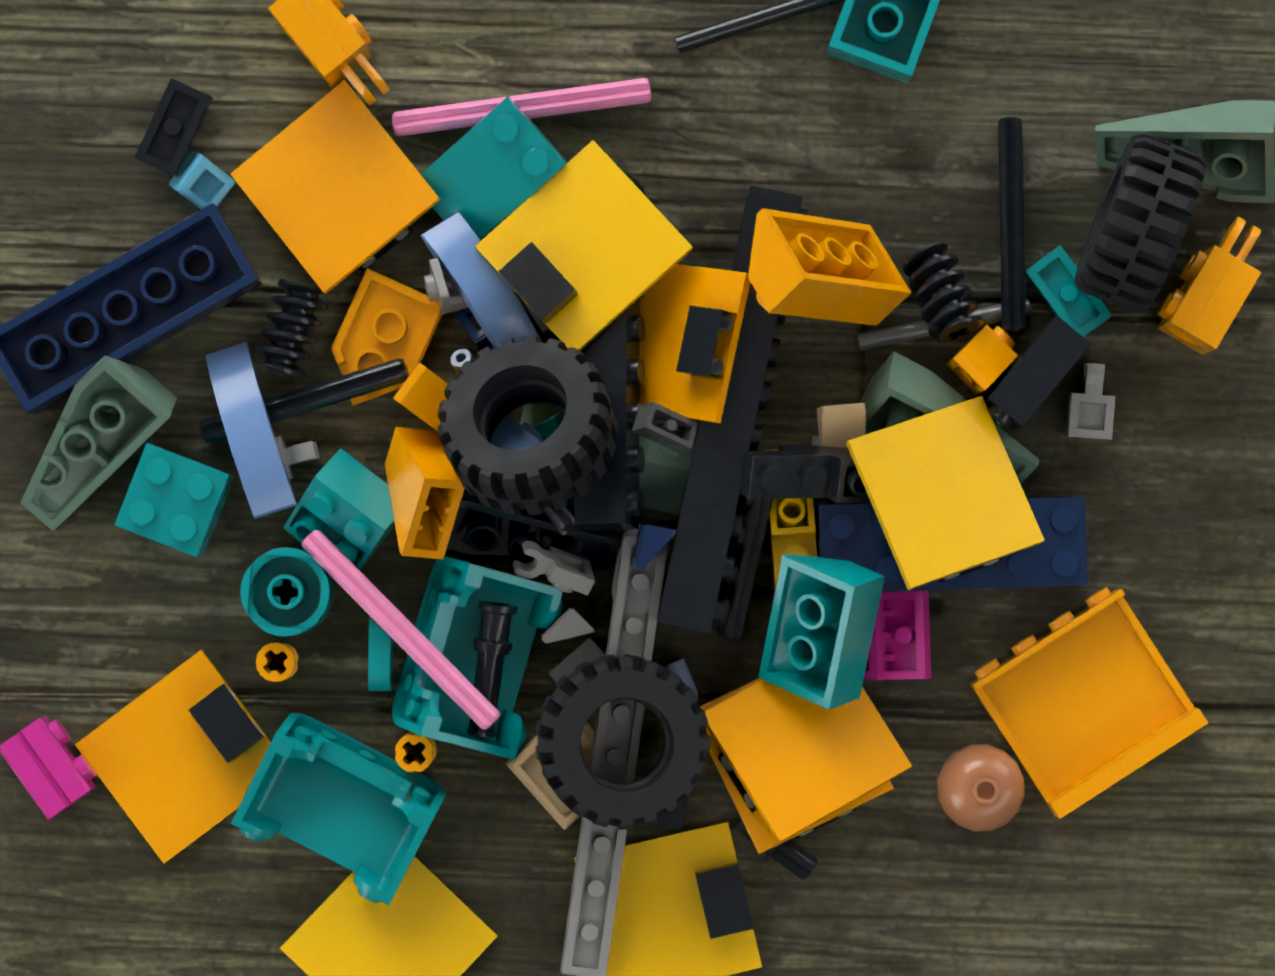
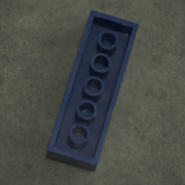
[0,203,263,415]
[816,497,1088,592]

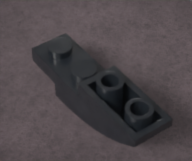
[741,445,871,503]

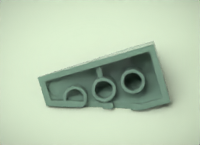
[1095,100,1275,203]

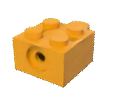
[268,0,390,106]
[1157,216,1262,355]

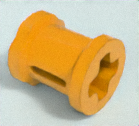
[256,642,299,682]
[395,731,437,772]

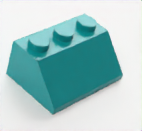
[758,554,885,710]

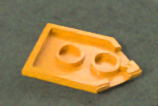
[331,268,442,406]

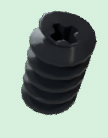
[903,243,984,343]
[254,279,329,377]

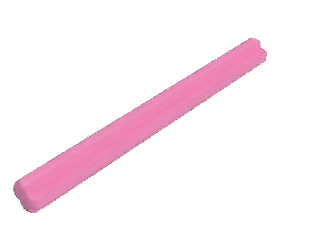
[392,78,651,136]
[301,530,500,730]

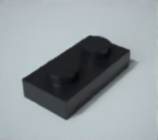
[134,78,213,178]

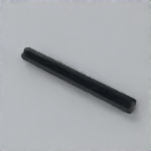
[998,117,1026,333]
[199,358,409,443]

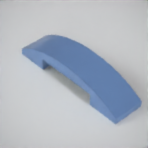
[420,212,538,350]
[205,342,297,519]

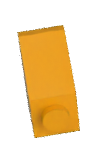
[946,325,1018,395]

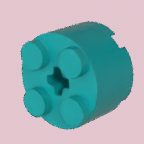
[240,547,334,636]

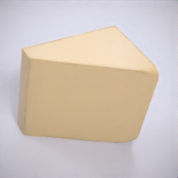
[817,403,866,448]

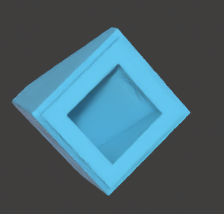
[169,151,236,209]

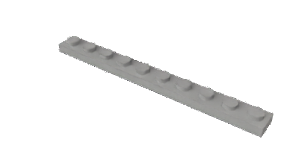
[560,535,669,976]

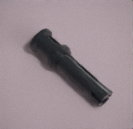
[467,601,518,737]

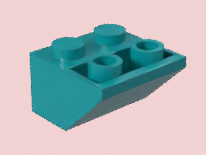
[283,448,395,571]

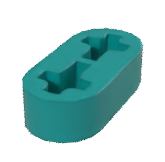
[368,616,393,691]

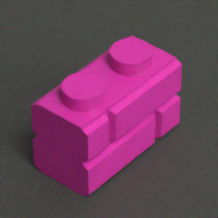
[0,716,97,820]

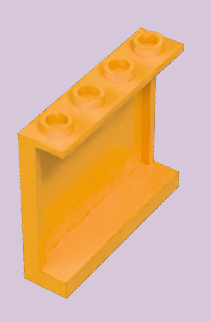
[969,586,1208,819]

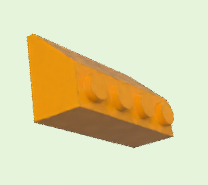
[748,208,911,326]

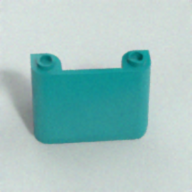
[392,556,563,760]
[231,713,446,905]

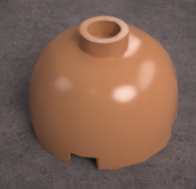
[937,744,1025,832]

